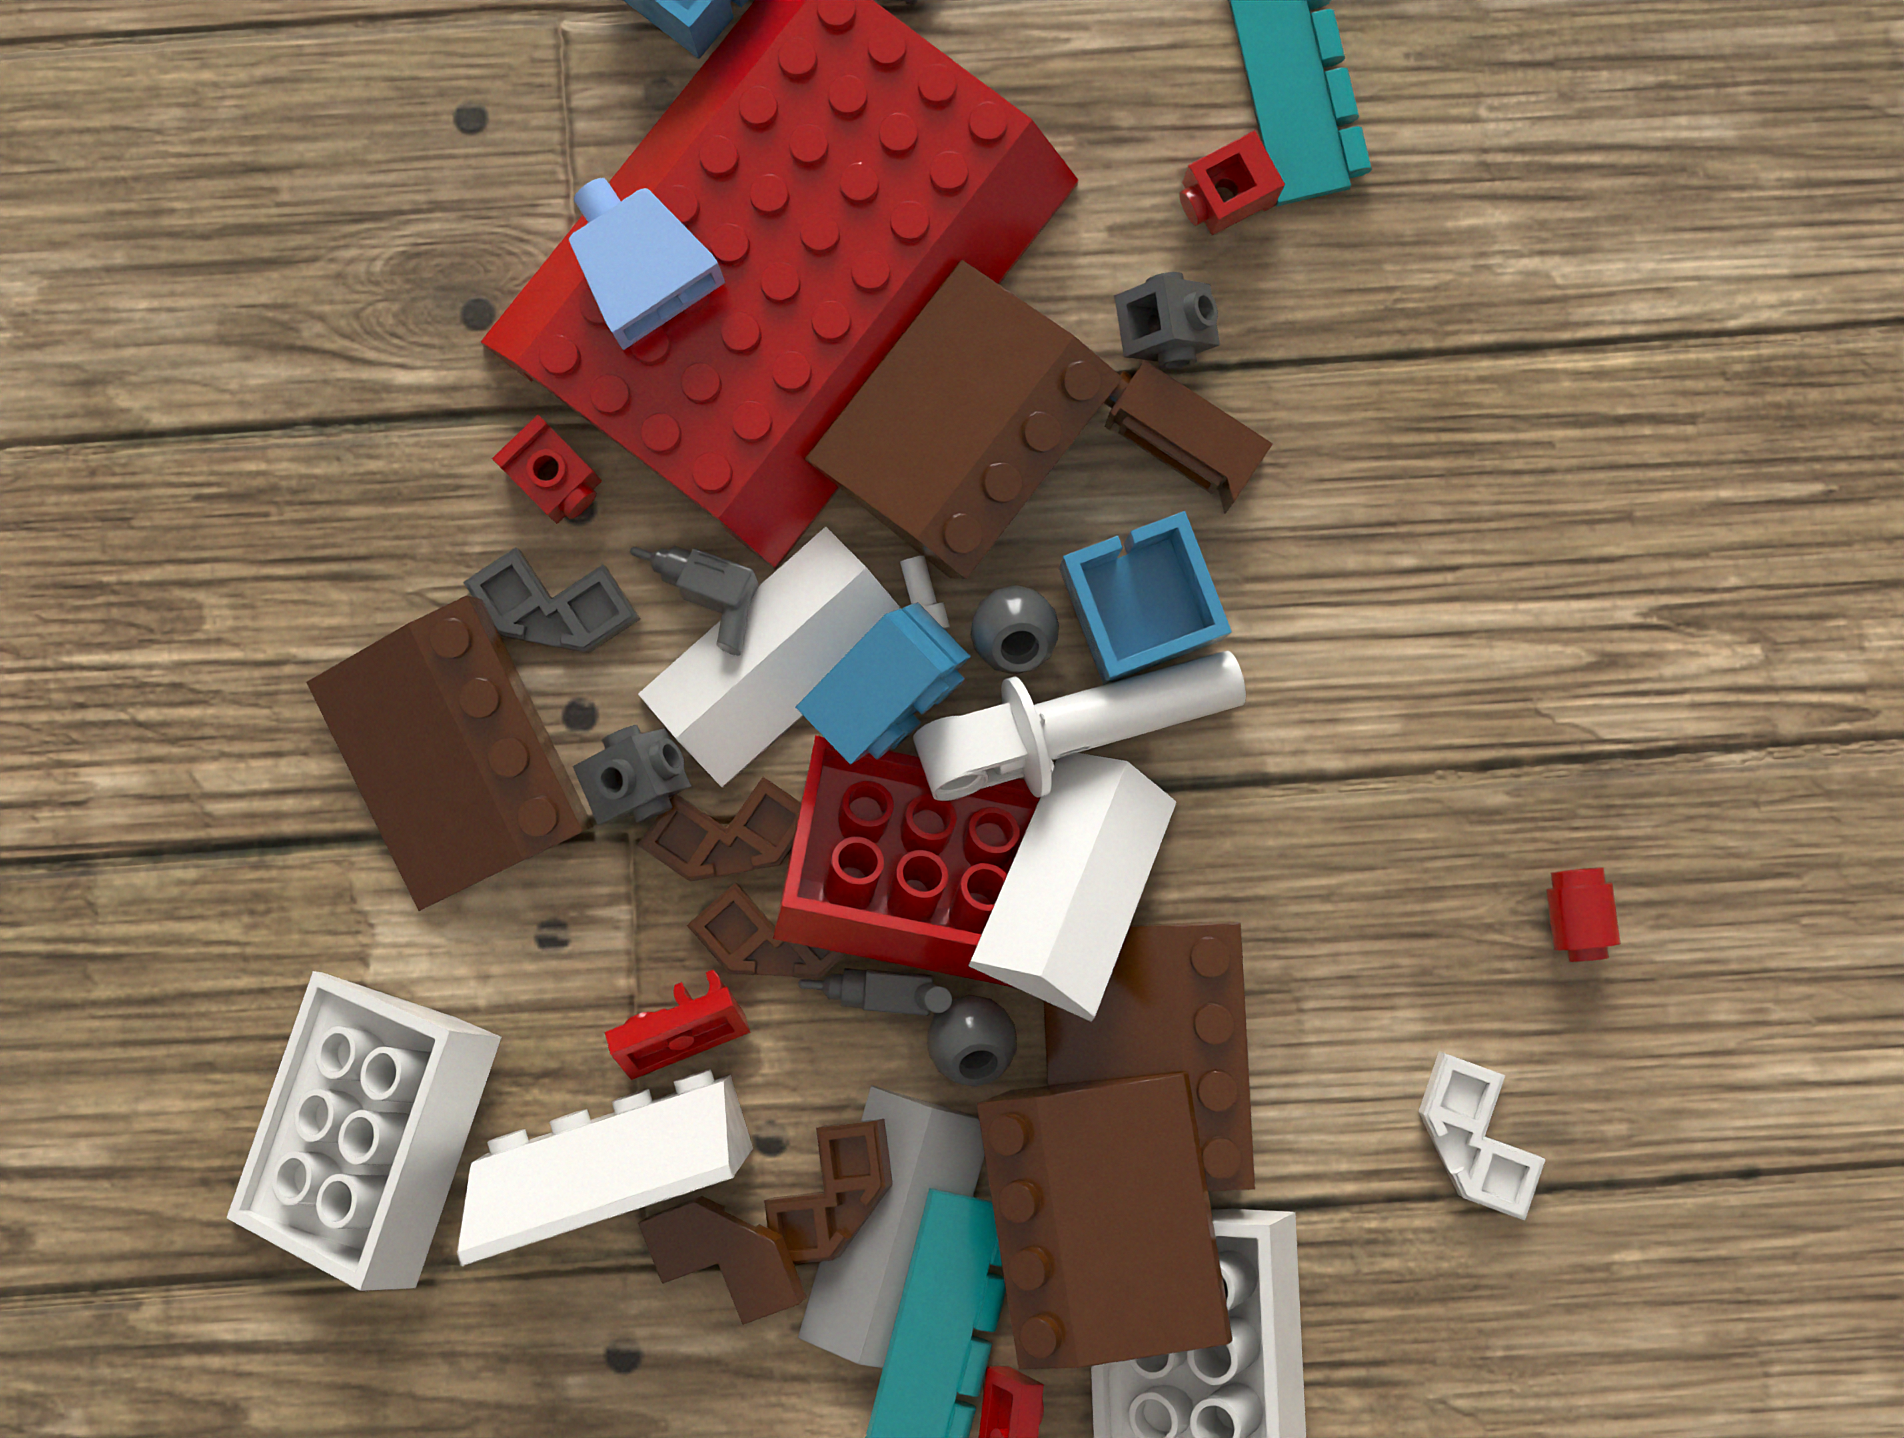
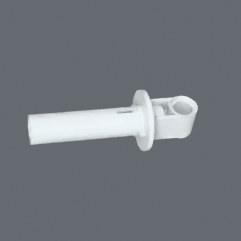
[913,651,1246,801]

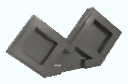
[463,547,641,654]

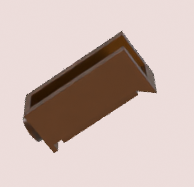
[1104,360,1273,514]

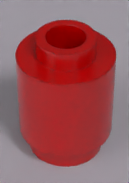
[1546,867,1621,962]

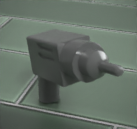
[630,546,759,656]
[798,968,952,1016]

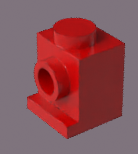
[1179,130,1285,236]
[491,415,602,524]

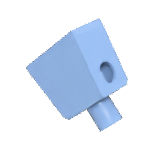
[569,178,725,350]

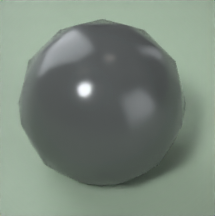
[970,585,1059,675]
[927,994,1017,1087]

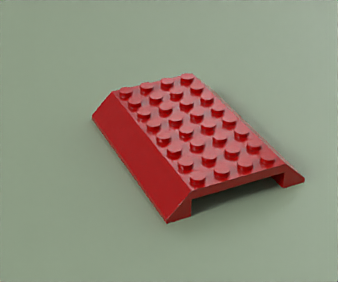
[480,0,1079,569]

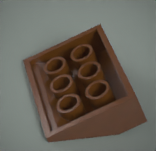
[804,260,1123,579]
[306,595,593,911]
[1043,921,1255,1192]
[977,1072,1233,1370]

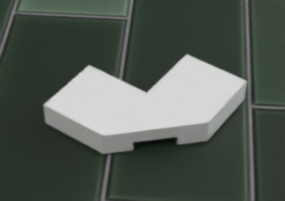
[1418,1051,1545,1220]

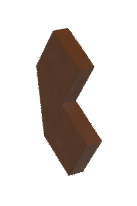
[638,777,801,882]
[687,883,846,979]
[764,1118,893,1264]
[638,1196,807,1325]

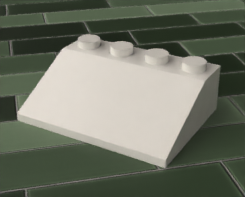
[227,971,501,1291]
[458,1069,753,1266]
[1091,1209,1306,1438]

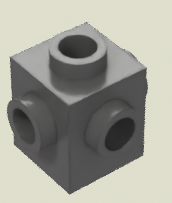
[1114,272,1220,370]
[573,725,692,825]

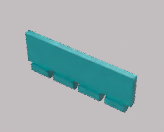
[1228,0,1372,207]
[865,1188,1006,1438]

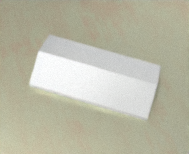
[638,527,902,788]
[969,753,1176,1022]

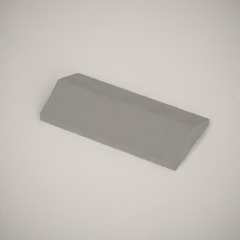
[798,1085,985,1368]

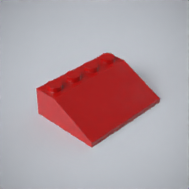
[773,735,1040,988]

